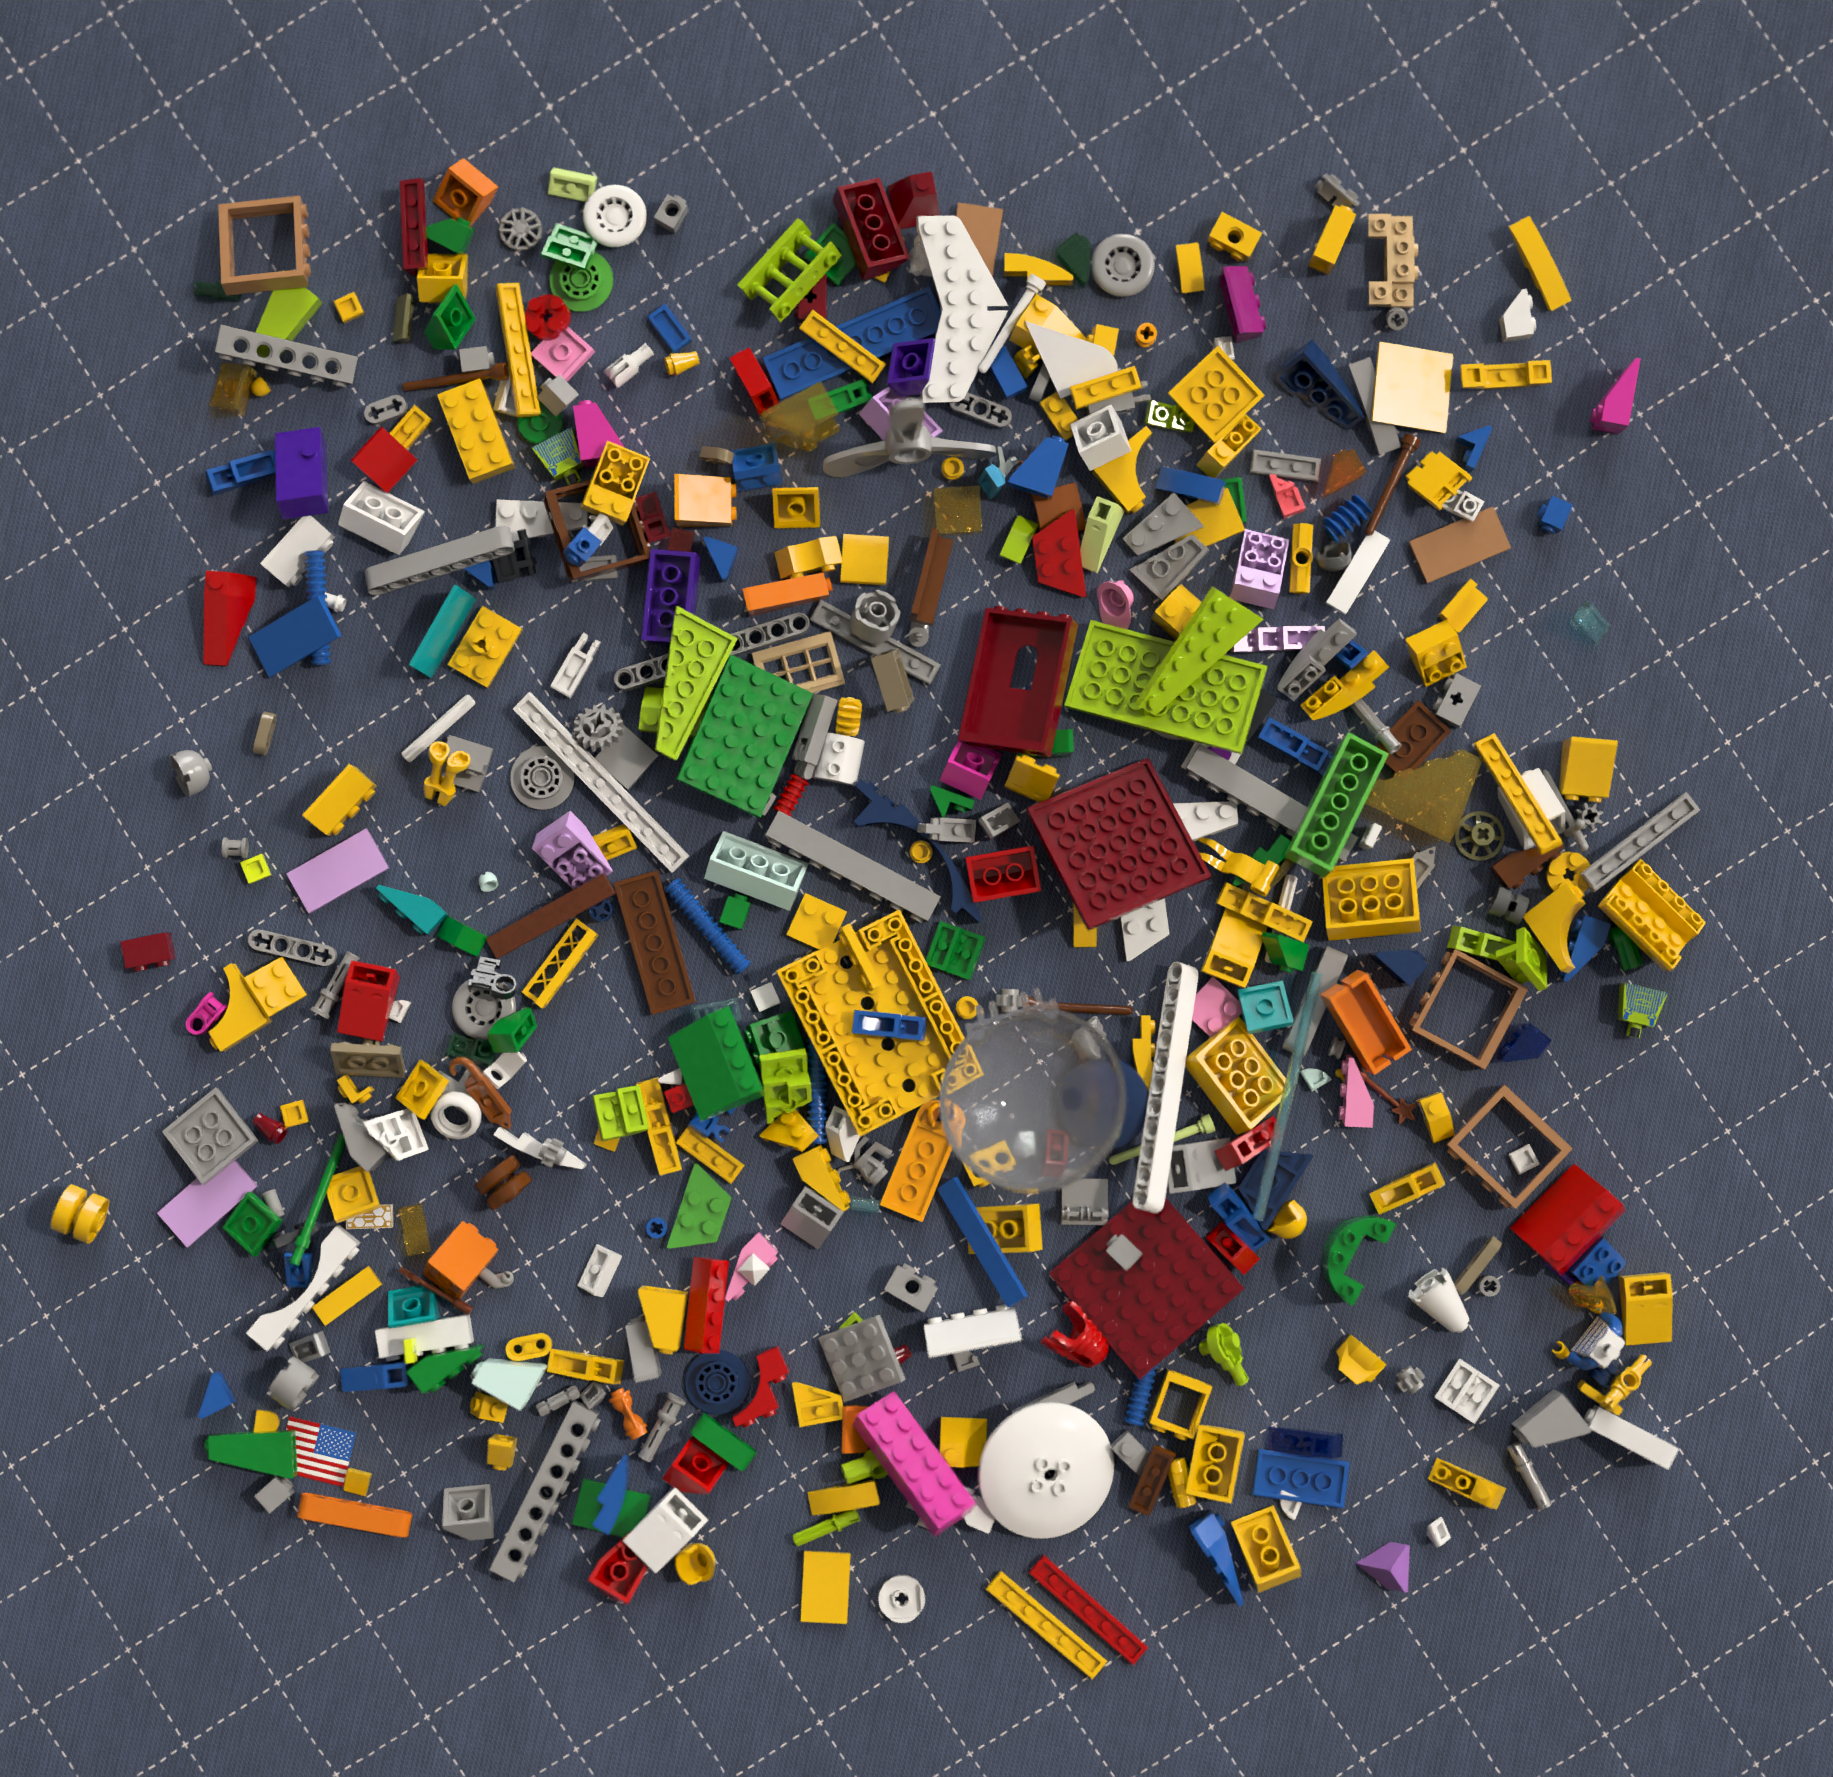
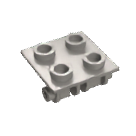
[1061,1178,1108,1225]

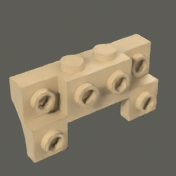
[1367,214,1418,309]

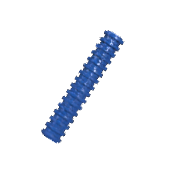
[304,550,331,665]
[664,878,751,975]
[807,1038,828,1144]
[1124,1365,1158,1426]

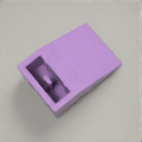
[1230,529,1289,609]
[532,811,613,890]

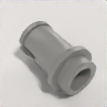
[261,1189,285,1217]

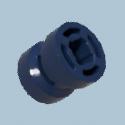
[1588,1362,1620,1389]

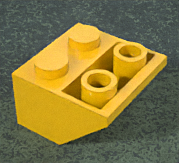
[1405,620,1467,687]

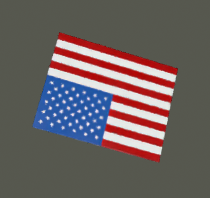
[286,1416,356,1487]

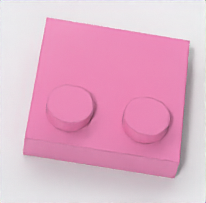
[531,327,595,382]
[1192,977,1242,1038]

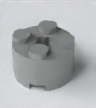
[850,590,900,645]
[266,1356,320,1411]

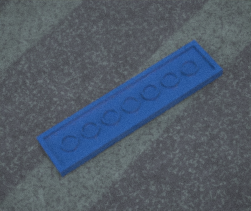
[763,286,941,401]

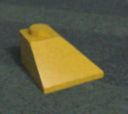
[940,1417,987,1467]

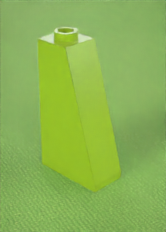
[256,270,322,365]

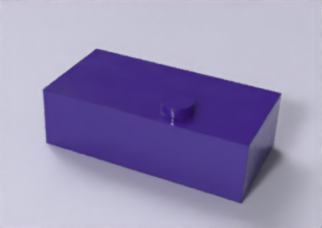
[275,427,328,519]
[641,549,701,645]

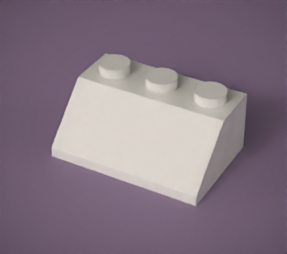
[338,481,424,555]
[260,515,335,588]

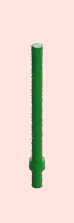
[290,1134,346,1266]

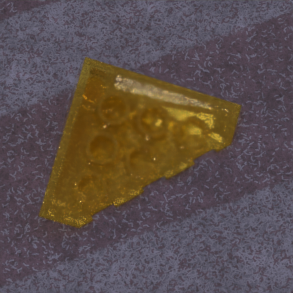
[1365,749,1483,843]

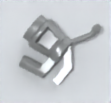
[837,1136,893,1187]

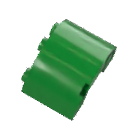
[1321,1215,1396,1306]

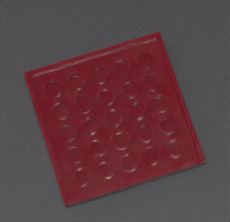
[1026,758,1211,931]
[1049,1197,1245,1380]

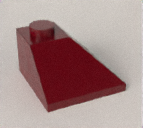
[888,171,940,230]

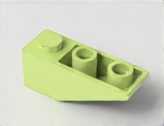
[1080,496,1125,573]

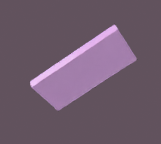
[286,828,390,914]
[157,1160,258,1248]

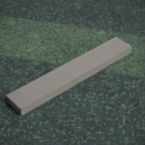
[810,600,941,685]
[1579,792,1700,892]

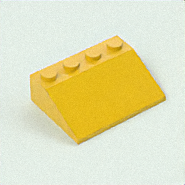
[1322,858,1421,941]
[1185,1017,1293,1135]

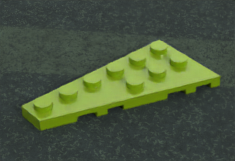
[1135,587,1264,716]
[655,606,738,761]

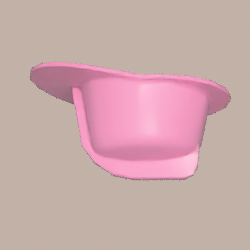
[1097,580,1134,629]

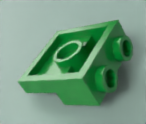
[744,1010,804,1069]

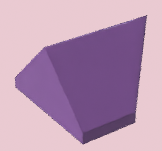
[1356,1542,1410,1592]

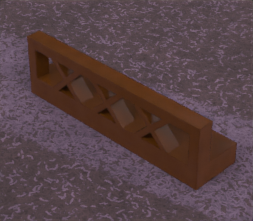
[910,528,953,626]

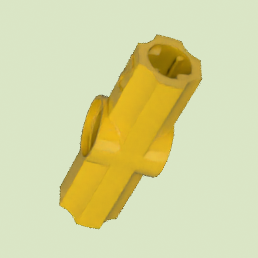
[1289,523,1313,594]

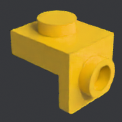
[337,1075,374,1104]
[470,1391,508,1423]

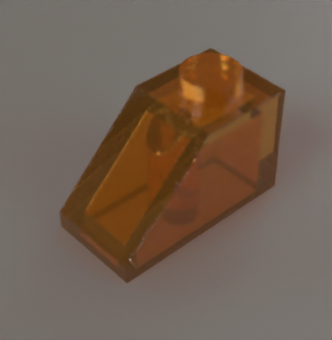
[1322,449,1367,498]

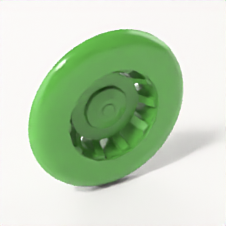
[550,252,613,312]

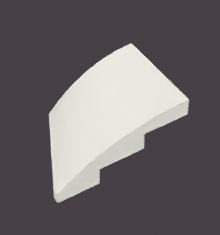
[362,1108,429,1161]

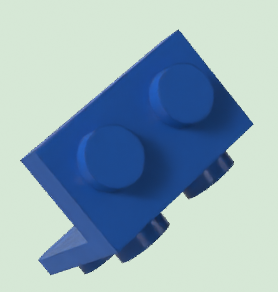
[1568,1236,1626,1295]

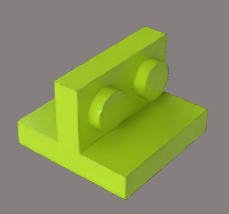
[1496,927,1547,991]

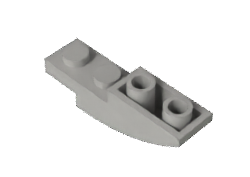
[1277,618,1357,701]

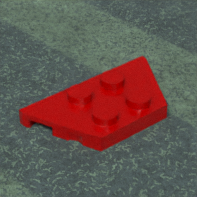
[1032,509,1086,597]

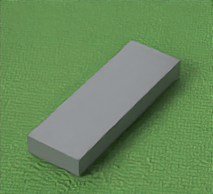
[1250,450,1321,482]

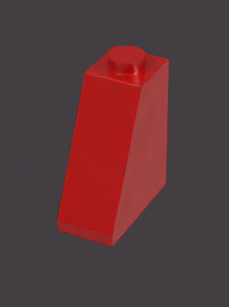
[730,347,782,421]

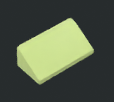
[548,168,597,202]

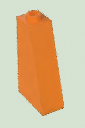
[743,572,833,617]

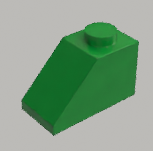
[426,216,475,254]
[1262,932,1309,973]
[487,1008,537,1053]

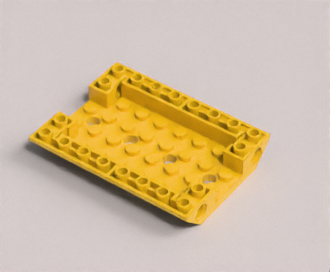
[776,909,982,1137]

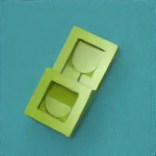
[1000,516,1038,565]

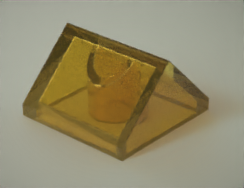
[210,362,257,416]

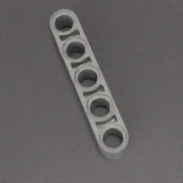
[1282,946,1348,1057]

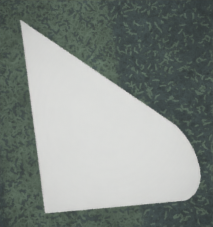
[1025,321,1118,398]

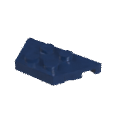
[1238,1149,1314,1232]

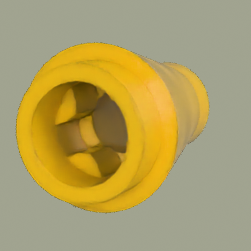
[664,351,699,376]

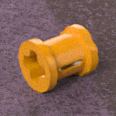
[1135,323,1157,348]

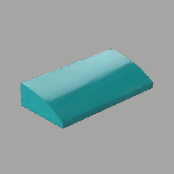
[409,584,476,679]

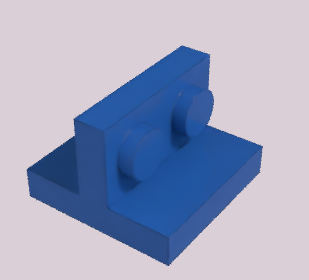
[731,443,783,491]

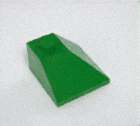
[424,284,476,350]

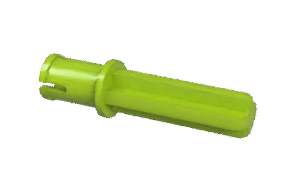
[793,1509,860,1546]

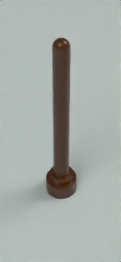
[402,362,509,391]
[1365,434,1421,536]
[1023,996,1133,1015]

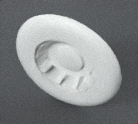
[583,185,647,247]

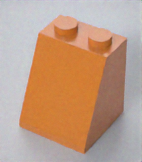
[422,1221,499,1299]

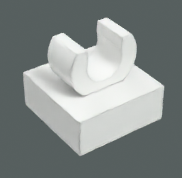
[582,513,613,546]

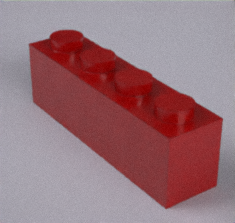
[684,1257,729,1353]

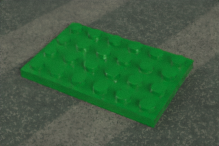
[676,655,813,818]

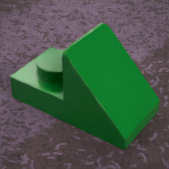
[930,785,975,818]

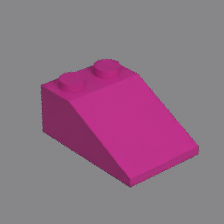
[1590,358,1641,434]

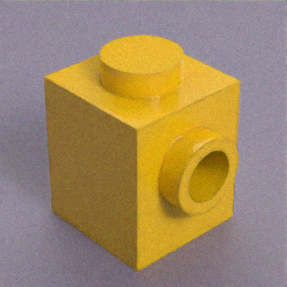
[1086,324,1119,356]

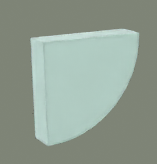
[1299,1068,1332,1091]

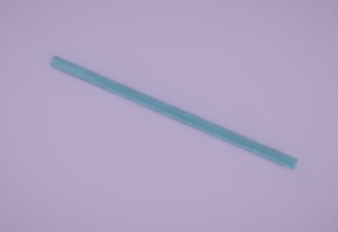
[1252,971,1323,1221]

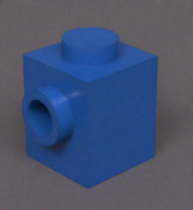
[1537,496,1573,534]
[562,527,602,567]

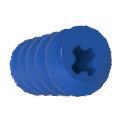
[1321,494,1372,544]

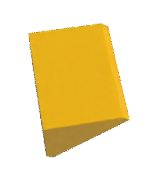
[772,487,820,528]

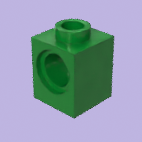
[720,894,751,930]

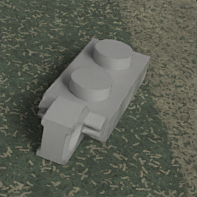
[918,817,976,843]

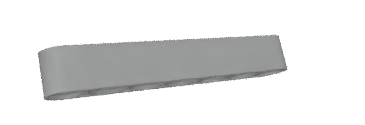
[364,526,515,595]

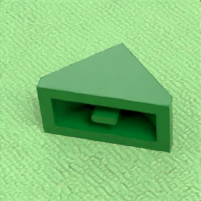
[437,916,488,957]

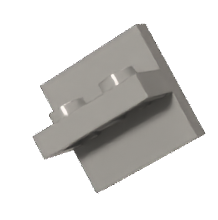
[441,735,494,793]

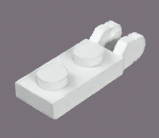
[550,633,601,698]

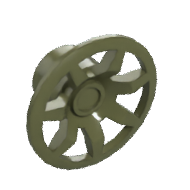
[1455,811,1505,861]

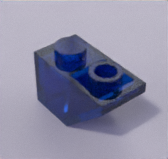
[1498,1023,1552,1062]

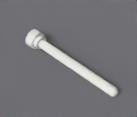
[979,274,1046,373]

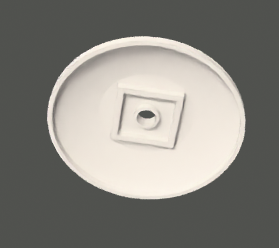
[978,1402,1114,1538]

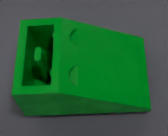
[407,1344,485,1394]

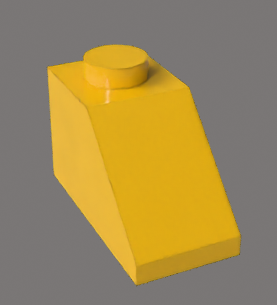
[487,1434,518,1470]

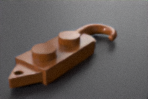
[449,1057,512,1130]

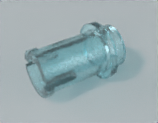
[851,1196,880,1215]

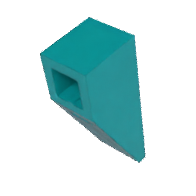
[376,885,448,935]

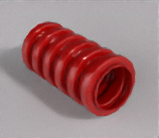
[773,774,809,817]

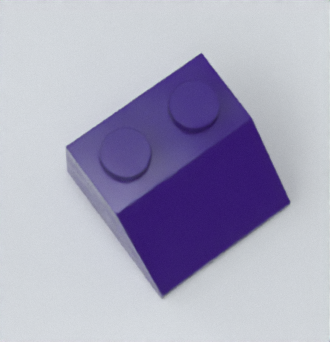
[887,338,936,397]

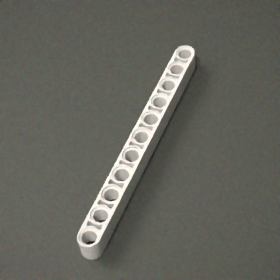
[1133,962,1198,1213]

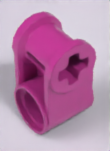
[186,992,228,1035]

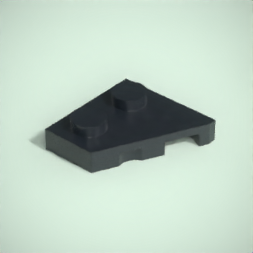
[264,1221,319,1253]

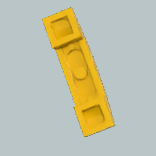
[1460,360,1552,389]

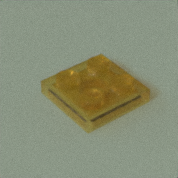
[934,486,982,535]

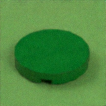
[518,400,564,445]

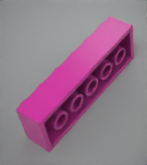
[853,1391,976,1537]

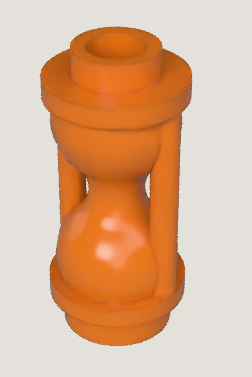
[609,1387,647,1440]

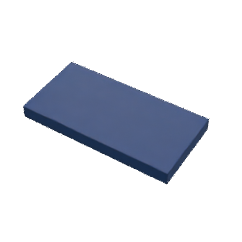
[249,595,342,678]
[1251,1448,1350,1509]

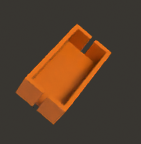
[1320,970,1412,1075]

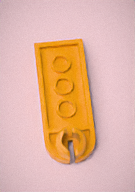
[880,1100,961,1222]

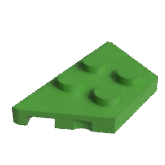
[667,1163,732,1249]

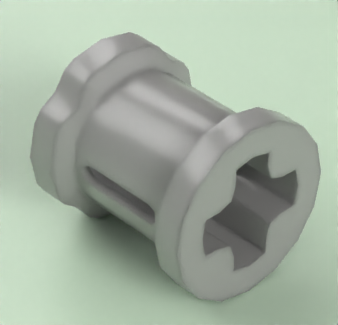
[222,837,249,858]

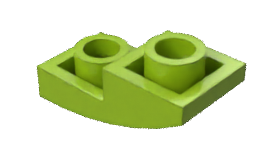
[1144,400,1194,433]

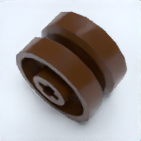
[473,1155,533,1211]

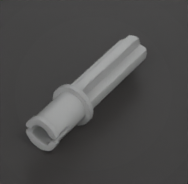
[1350,698,1401,754]

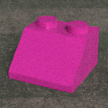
[939,740,1002,800]

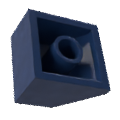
[1369,950,1428,987]

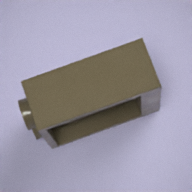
[871,648,915,714]

